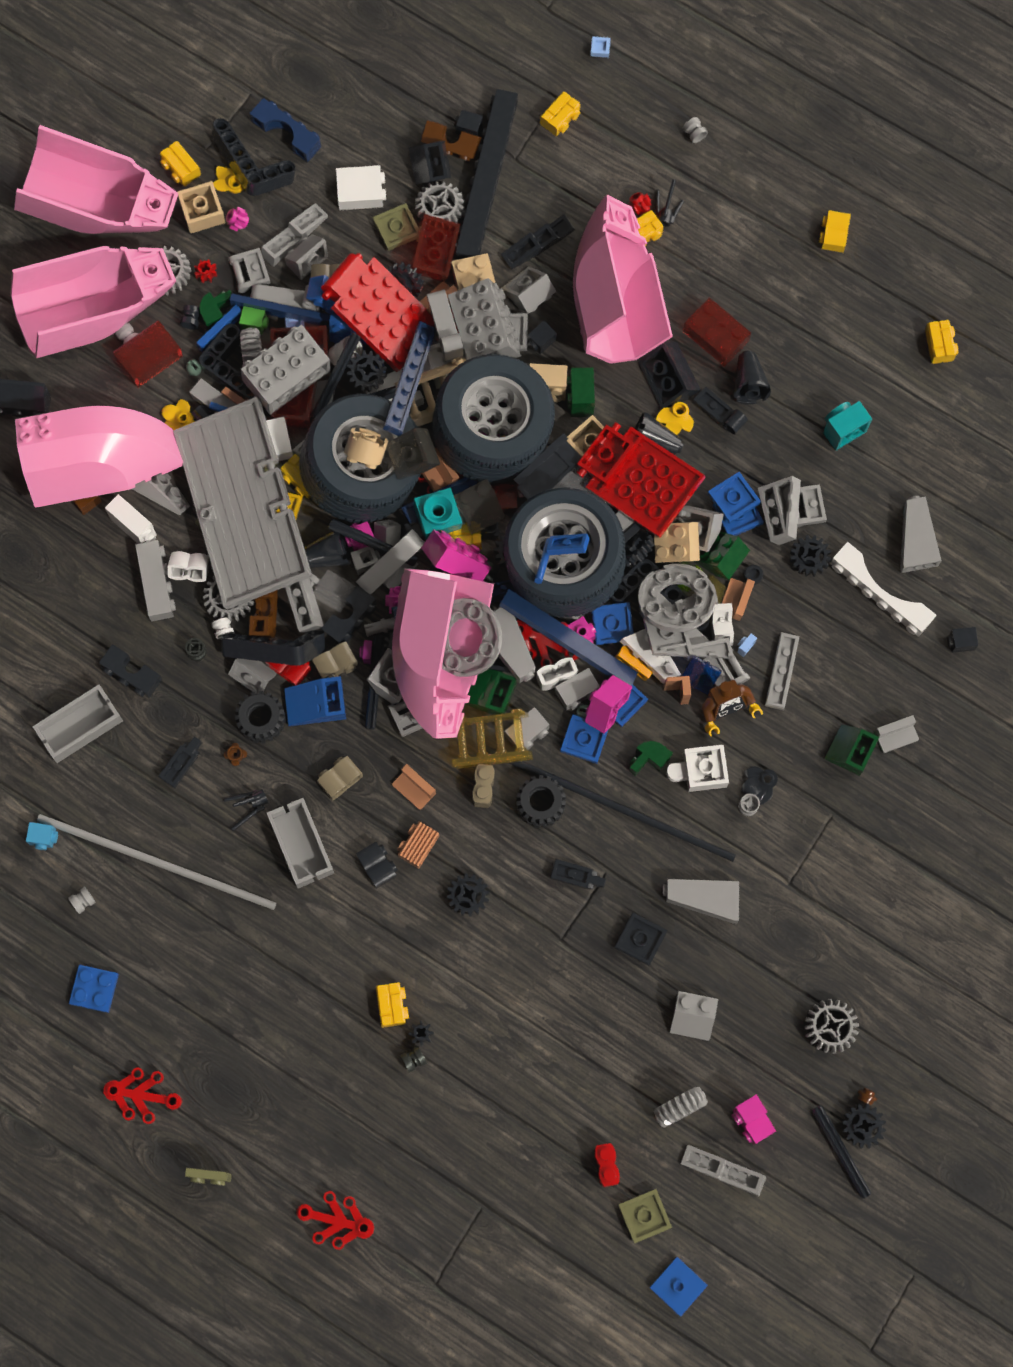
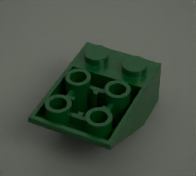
[464,669,517,719]

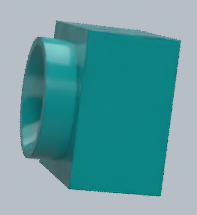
[823,401,872,451]
[413,488,463,540]

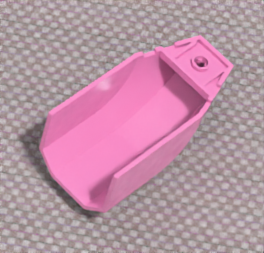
[14,125,178,234]
[573,195,673,364]
[10,246,176,358]
[15,406,183,508]
[392,569,494,738]

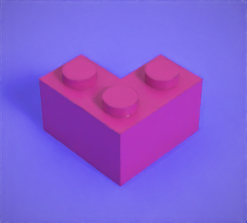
[585,675,632,734]
[732,1094,776,1145]

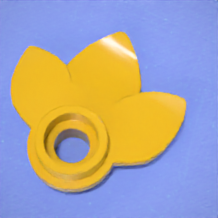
[213,166,244,193]
[161,399,194,430]
[656,402,694,435]

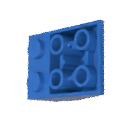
[284,676,346,726]

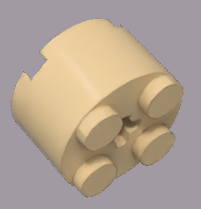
[344,428,388,469]

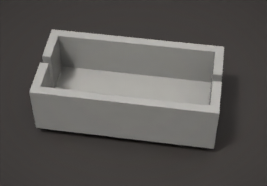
[33,685,123,763]
[267,798,334,888]

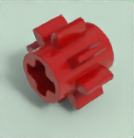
[628,192,651,215]
[194,259,217,283]

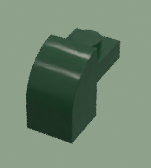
[200,290,232,331]
[629,741,673,776]

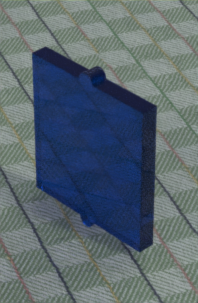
[682,656,722,695]

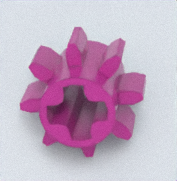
[226,207,249,231]

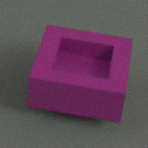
[360,640,373,664]

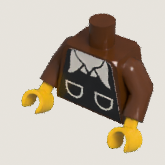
[702,680,763,736]

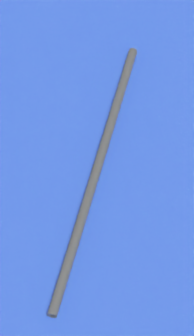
[37,814,276,910]

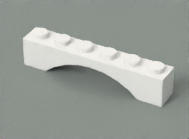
[830,542,936,637]

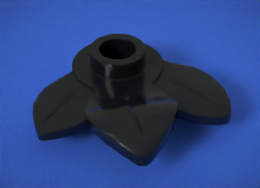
[741,766,778,805]

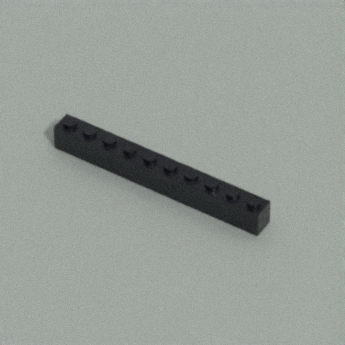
[453,89,518,260]

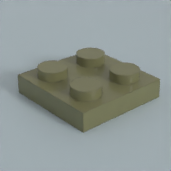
[373,203,422,251]
[185,1168,232,1186]
[618,1189,672,1243]

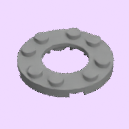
[638,564,716,632]
[441,598,502,677]

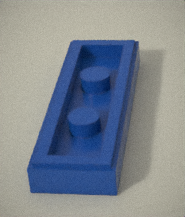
[196,305,241,353]

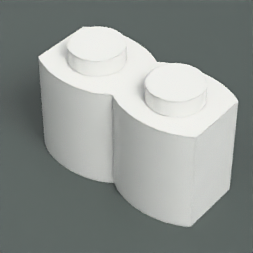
[168,551,209,582]
[536,658,578,690]

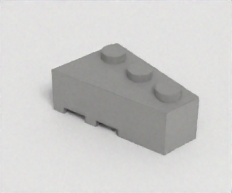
[758,476,801,545]

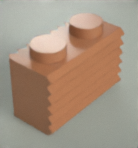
[397,821,439,869]

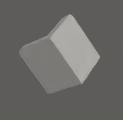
[374,519,401,546]

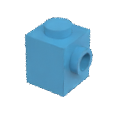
[26,822,58,850]

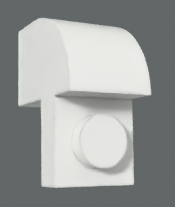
[710,603,734,646]

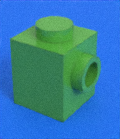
[239,306,269,335]

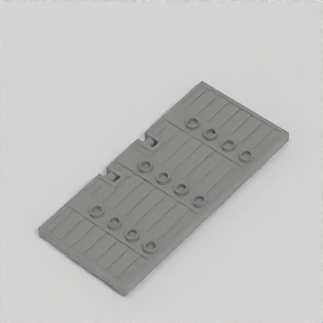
[173,397,312,609]

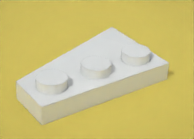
[620,629,681,684]

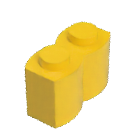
[819,210,850,253]

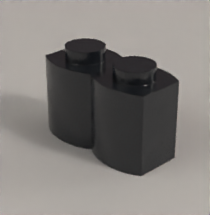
[356,842,398,889]

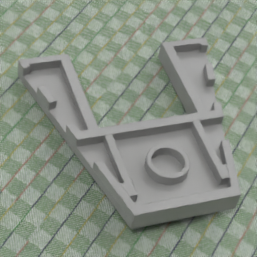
[643,593,733,659]

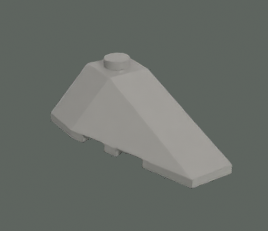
[132,473,190,515]
[672,505,724,552]

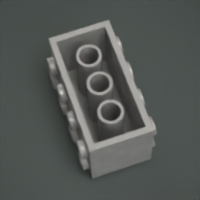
[448,278,521,360]
[241,325,330,415]

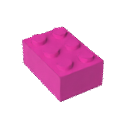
[421,530,492,581]

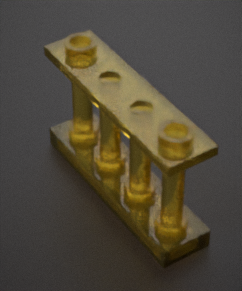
[452,709,533,769]

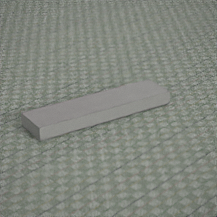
[765,632,800,711]

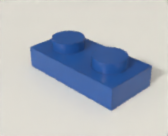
[546,533,589,555]

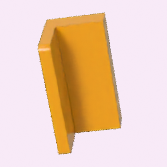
[615,645,653,681]

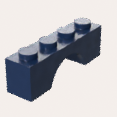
[250,98,321,163]

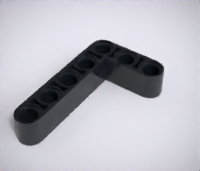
[212,118,296,196]
[199,324,275,416]
[609,559,709,633]
[221,630,325,666]

